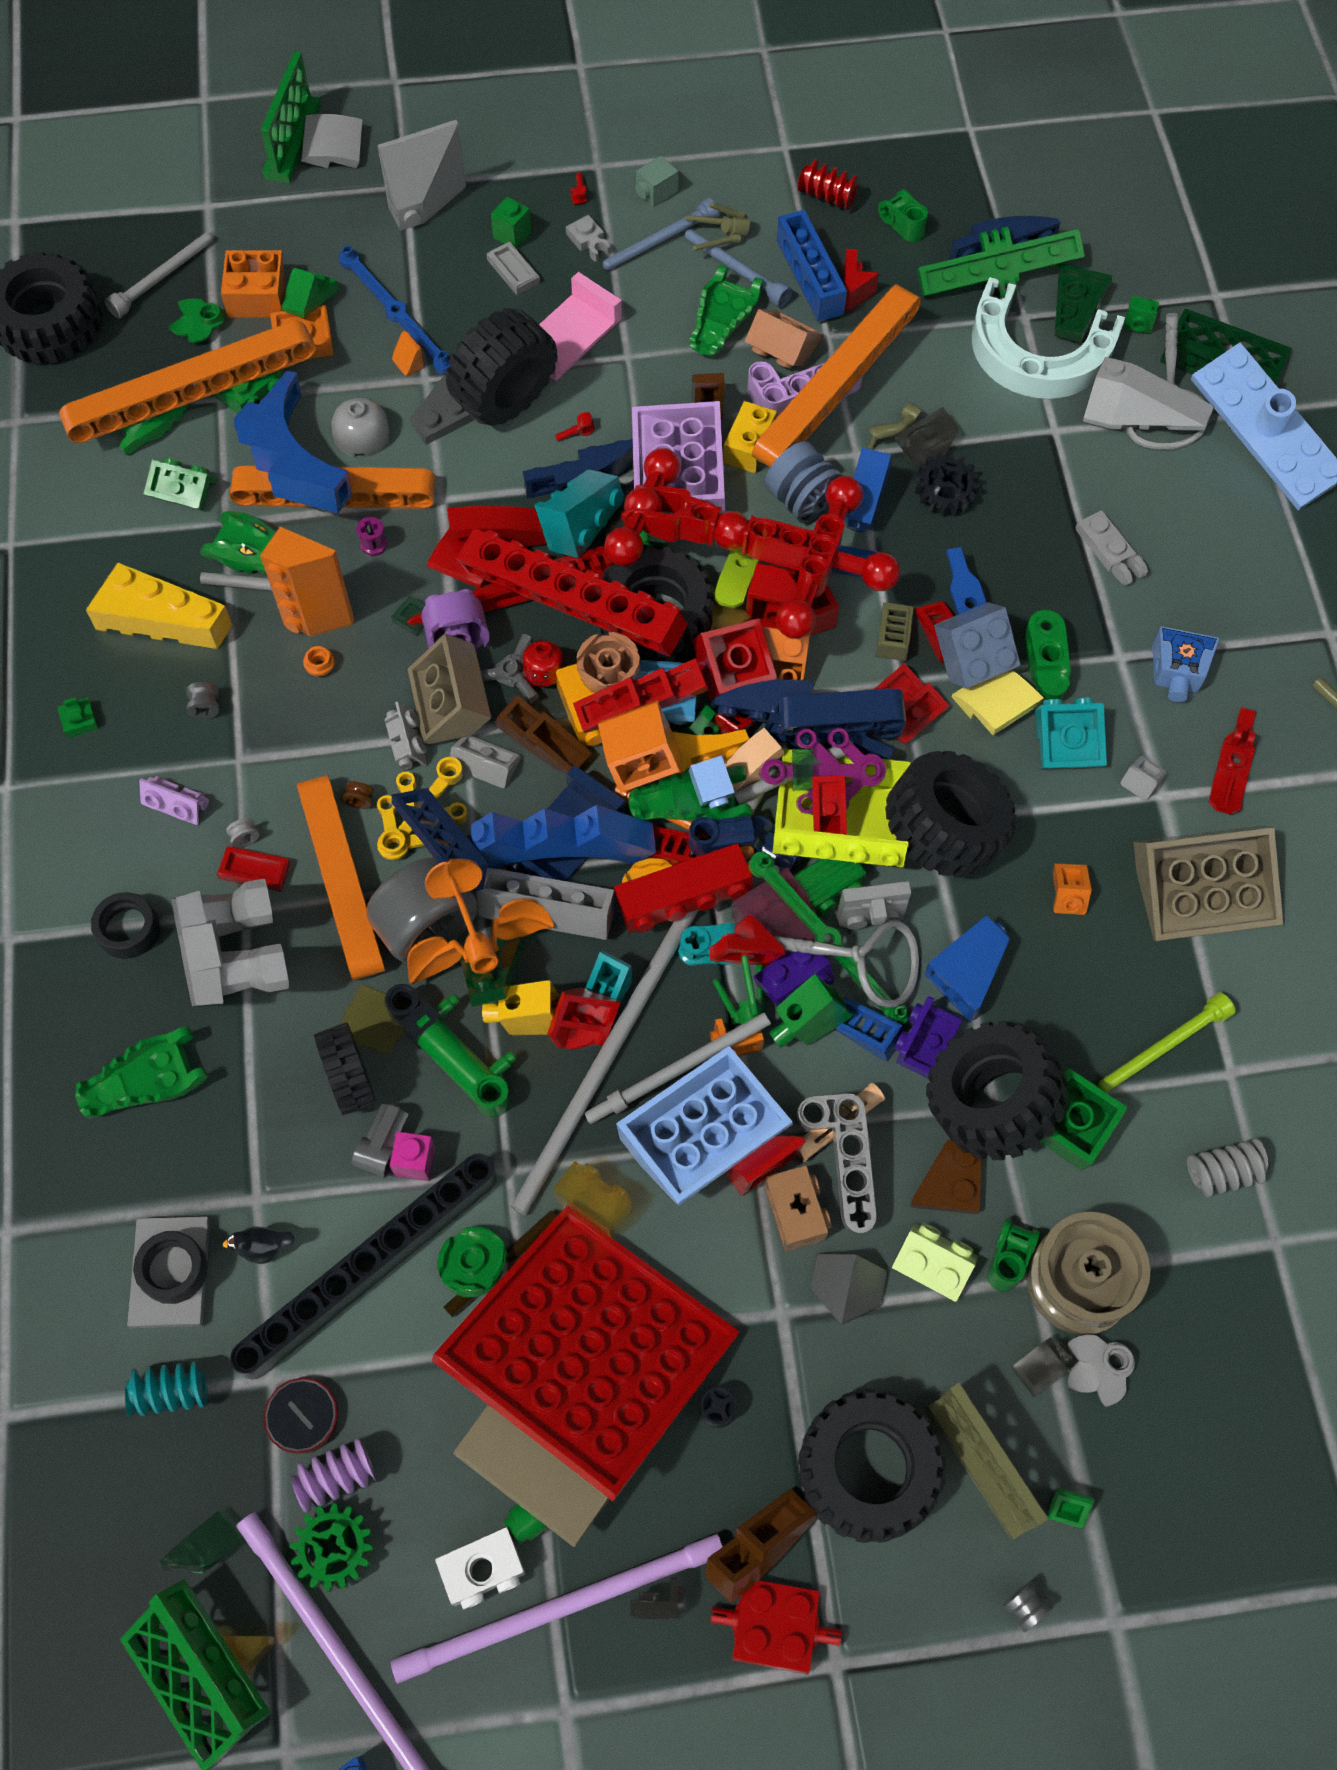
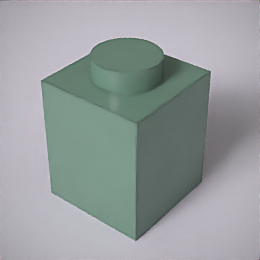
[635,156,678,207]

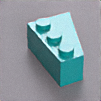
[534,469,624,558]

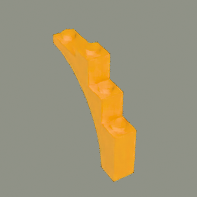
[556,664,749,781]

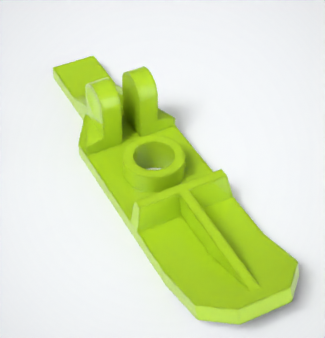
[714,547,759,608]

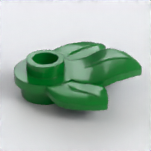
[169,299,225,343]

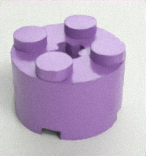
[421,589,489,654]

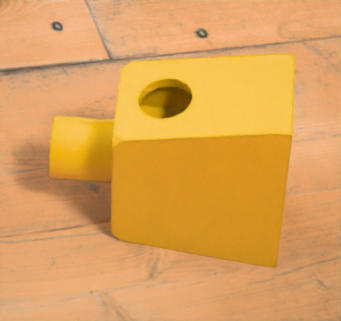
[482,981,560,1035]

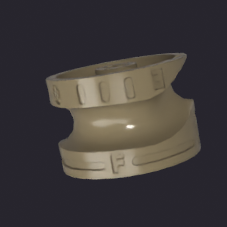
[1026,1212,1151,1335]

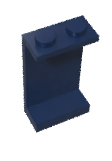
[504,765,625,881]

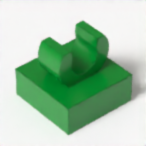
[57,697,98,738]
[676,705,719,735]

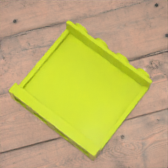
[772,749,910,867]

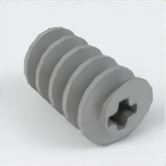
[1186,1139,1268,1198]

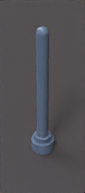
[603,197,720,270]
[685,229,792,308]

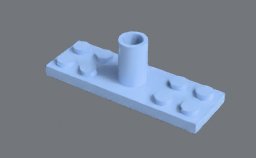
[1191,343,1337,511]

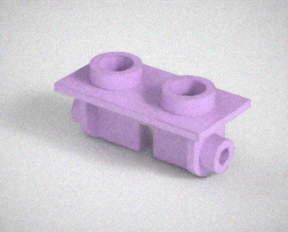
[139,776,209,826]

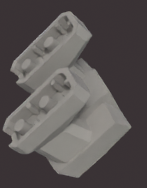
[171,879,289,1006]

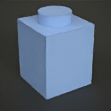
[688,755,734,809]

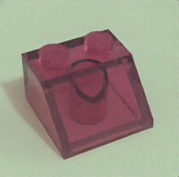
[731,868,815,966]

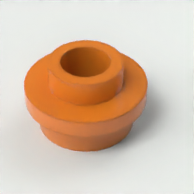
[303,646,335,676]

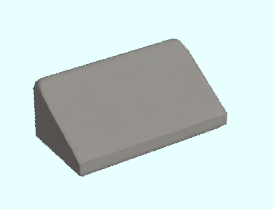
[450,736,521,788]

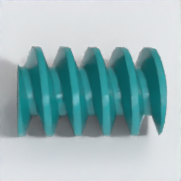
[125,1361,208,1417]

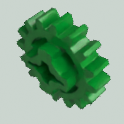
[289,1503,375,1592]

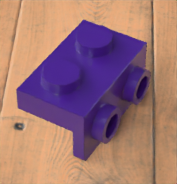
[753,940,834,1008]
[894,996,962,1079]

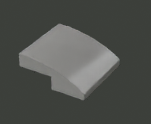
[301,114,362,169]

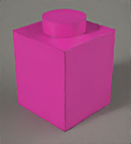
[390,1132,436,1181]

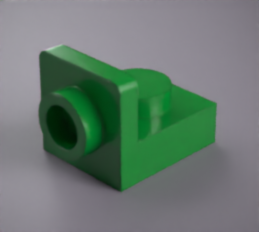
[1123,295,1159,335]

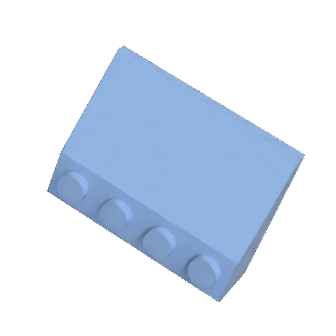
[616,1046,793,1206]

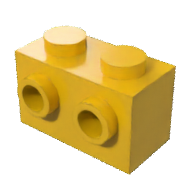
[723,401,777,473]

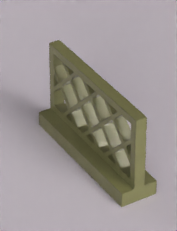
[926,1382,1049,1541]

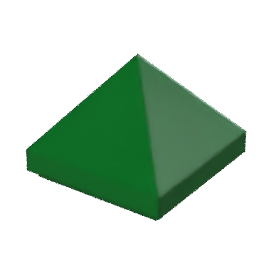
[1046,1487,1094,1529]

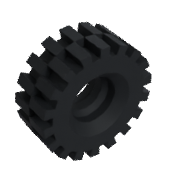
[314,1022,376,1116]

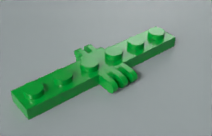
[917,226,1085,299]

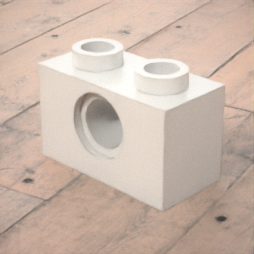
[435,1527,526,1610]

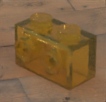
[553,1161,632,1238]

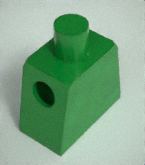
[769,974,854,1048]

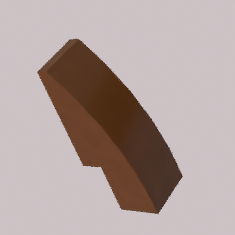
[493,694,592,774]
[705,1488,817,1603]

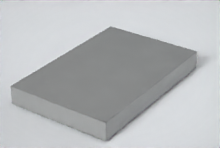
[127,1217,210,1328]

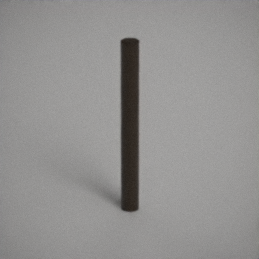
[443,1210,557,1318]

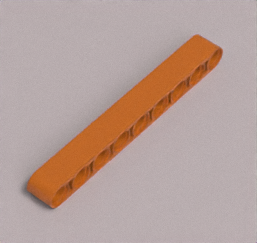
[752,284,922,467]
[59,321,316,443]

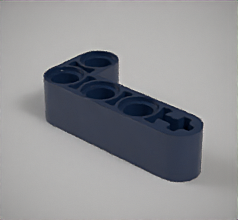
[778,689,906,739]

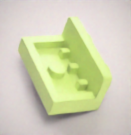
[892,1223,978,1302]

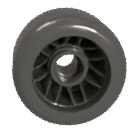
[366,857,478,962]

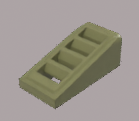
[875,602,913,661]

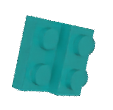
[1035,698,1107,769]

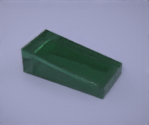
[792,749,813,791]

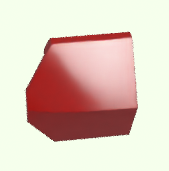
[547,988,620,1050]

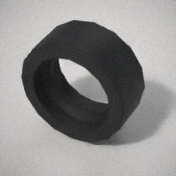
[91,892,160,959]
[133,1231,208,1304]

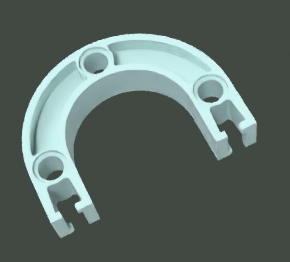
[972,277,1125,399]

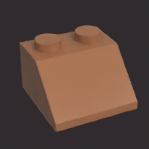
[745,309,824,369]

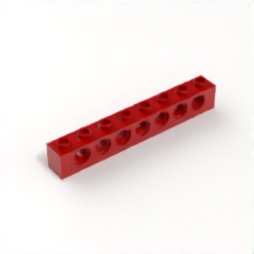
[456,528,688,657]

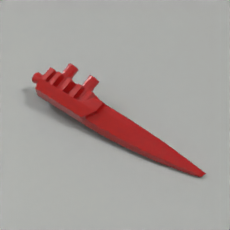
[407,546,614,625]

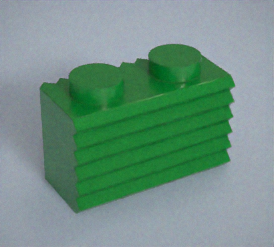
[789,859,866,916]

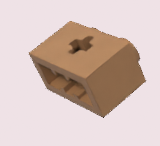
[764,1165,831,1252]

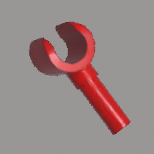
[570,172,587,205]
[555,412,594,441]

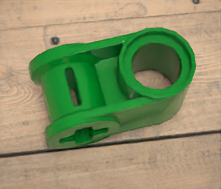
[878,189,928,242]
[987,1218,1040,1292]

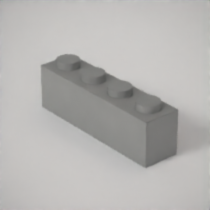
[476,867,614,940]

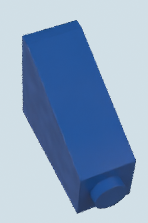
[844,447,891,532]
[924,915,1010,1022]

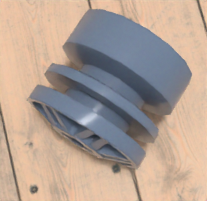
[765,441,843,523]

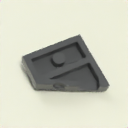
[410,375,475,445]

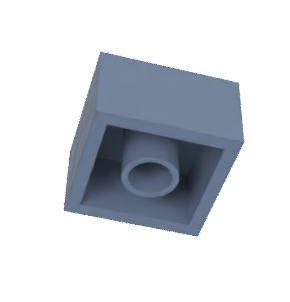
[934,602,1020,688]

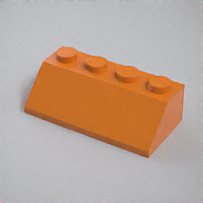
[260,527,355,636]

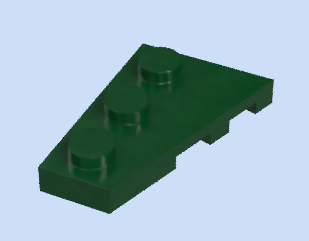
[1055,264,1112,343]
[460,937,525,1007]

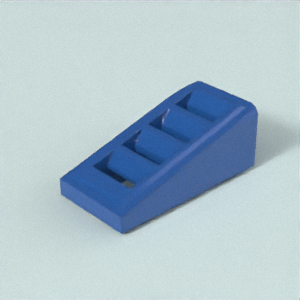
[834,996,903,1062]

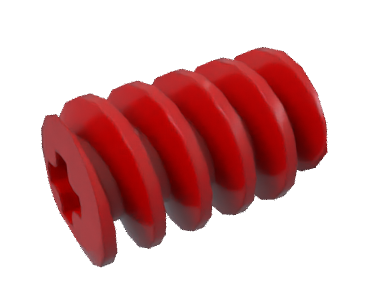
[797,159,858,211]

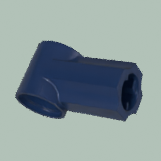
[688,815,755,856]
[751,815,801,874]

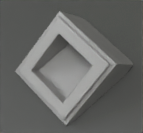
[1120,756,1167,800]

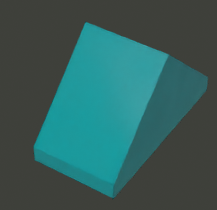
[585,950,632,1002]

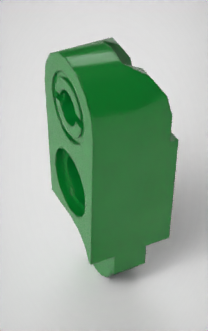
[1023,610,1071,700]

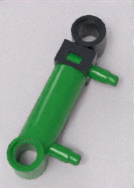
[385,984,516,1118]

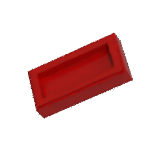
[217,846,291,892]

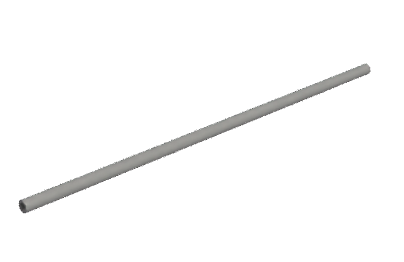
[511,741,792,1215]

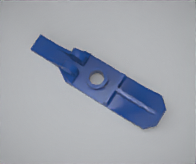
[946,547,986,615]

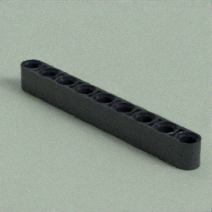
[230,1153,497,1380]

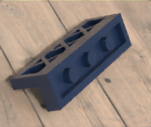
[391,788,488,892]

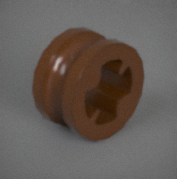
[342,781,374,809]

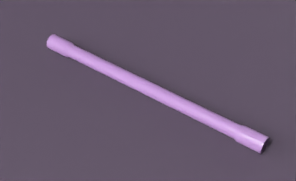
[236,1512,430,1770]
[390,1534,722,1684]

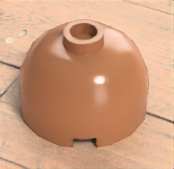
[577,632,640,693]

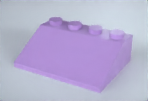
[632,401,726,514]

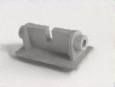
[384,701,428,770]

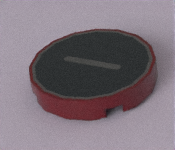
[263,1377,339,1454]

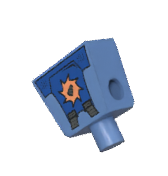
[1152,626,1219,702]

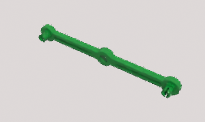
[748,852,909,1025]

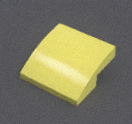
[952,670,1043,735]

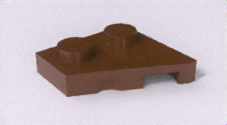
[910,1140,982,1214]

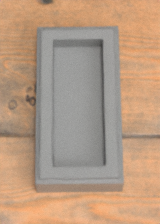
[487,241,540,295]

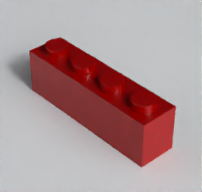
[614,843,752,934]

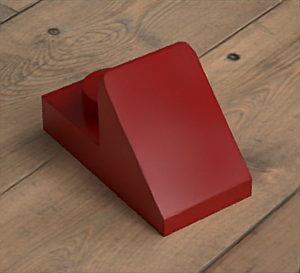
[843,249,879,312]
[812,775,847,835]
[709,915,785,966]

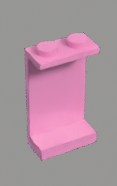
[539,272,622,381]

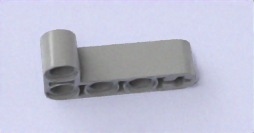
[796,1093,876,1233]

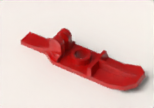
[1208,707,1256,815]

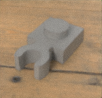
[566,215,610,262]

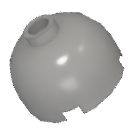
[331,397,390,457]

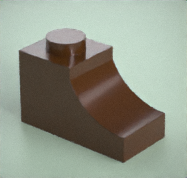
[691,373,725,420]

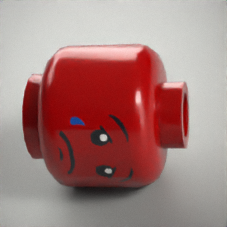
[523,641,563,687]

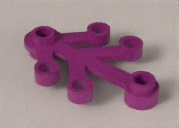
[759,728,886,814]

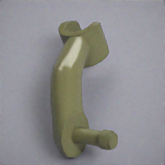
[867,402,923,450]

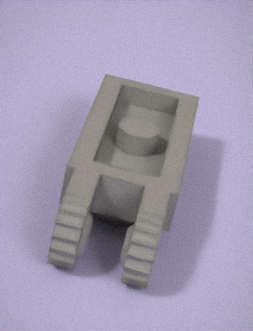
[1075,510,1148,586]

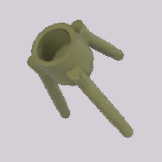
[685,202,750,251]

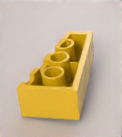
[86,563,233,649]

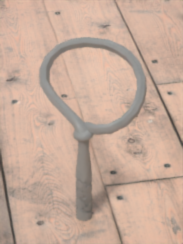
[1126,313,1210,450]
[774,920,919,1008]

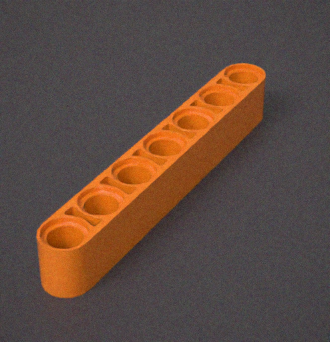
[229,466,436,509]
[296,774,385,981]

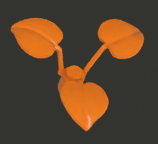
[407,859,554,985]

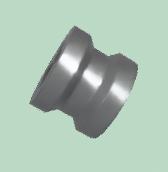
[186,682,219,719]
[1003,1581,1053,1632]

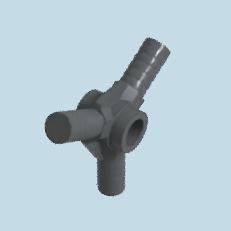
[480,634,539,703]

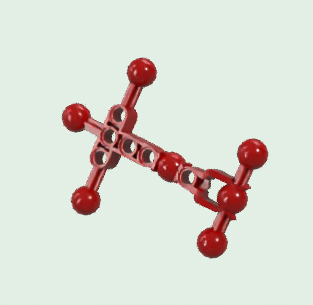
[604,448,901,639]

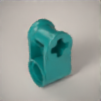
[678,923,737,966]

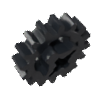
[914,452,980,516]

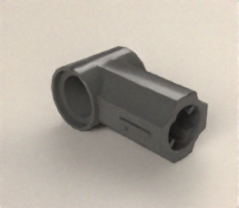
[352,1104,410,1178]

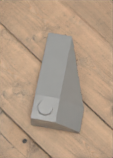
[1083,357,1214,430]

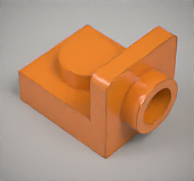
[1052,863,1092,915]
[710,1018,764,1057]

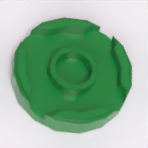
[437,1226,509,1297]

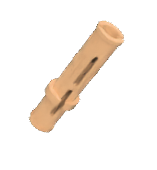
[798,1083,885,1162]

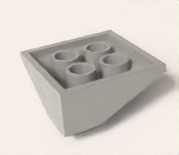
[377,120,466,231]

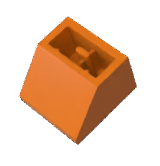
[221,250,286,318]
[762,627,810,680]
[598,700,683,793]

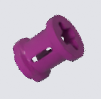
[356,517,387,557]

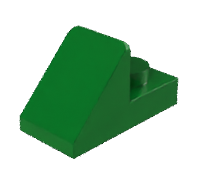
[282,268,339,318]

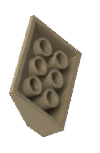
[1134,826,1283,941]
[453,1405,610,1547]

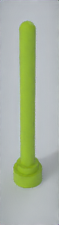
[1098,992,1236,1093]

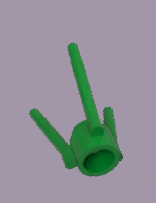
[713,955,768,1026]

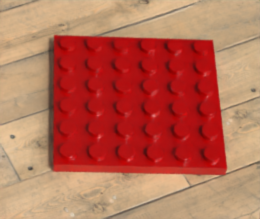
[432,1205,740,1502]

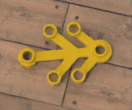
[377,757,468,860]

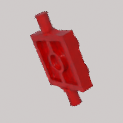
[710,1580,842,1675]

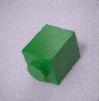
[491,197,531,249]

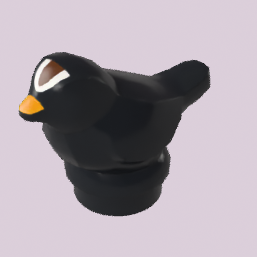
[223,1226,295,1264]

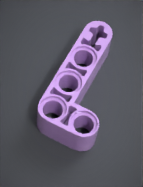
[747,361,863,418]

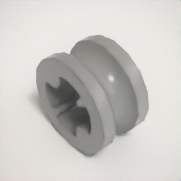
[226,818,259,848]

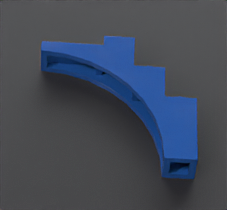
[234,371,352,513]
[467,805,656,868]

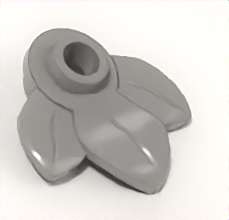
[1067,1334,1135,1407]

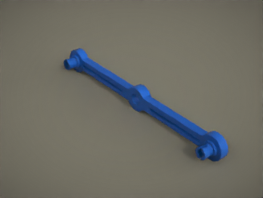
[339,245,451,375]

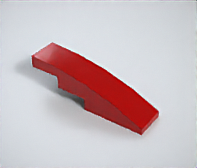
[447,506,547,546]
[573,658,709,733]

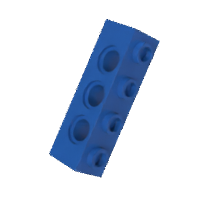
[776,210,847,322]

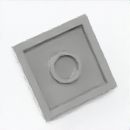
[836,881,911,930]

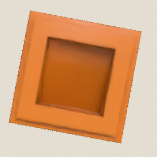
[392,331,424,377]

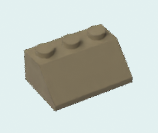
[408,633,491,744]

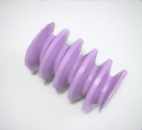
[291,1438,376,1513]

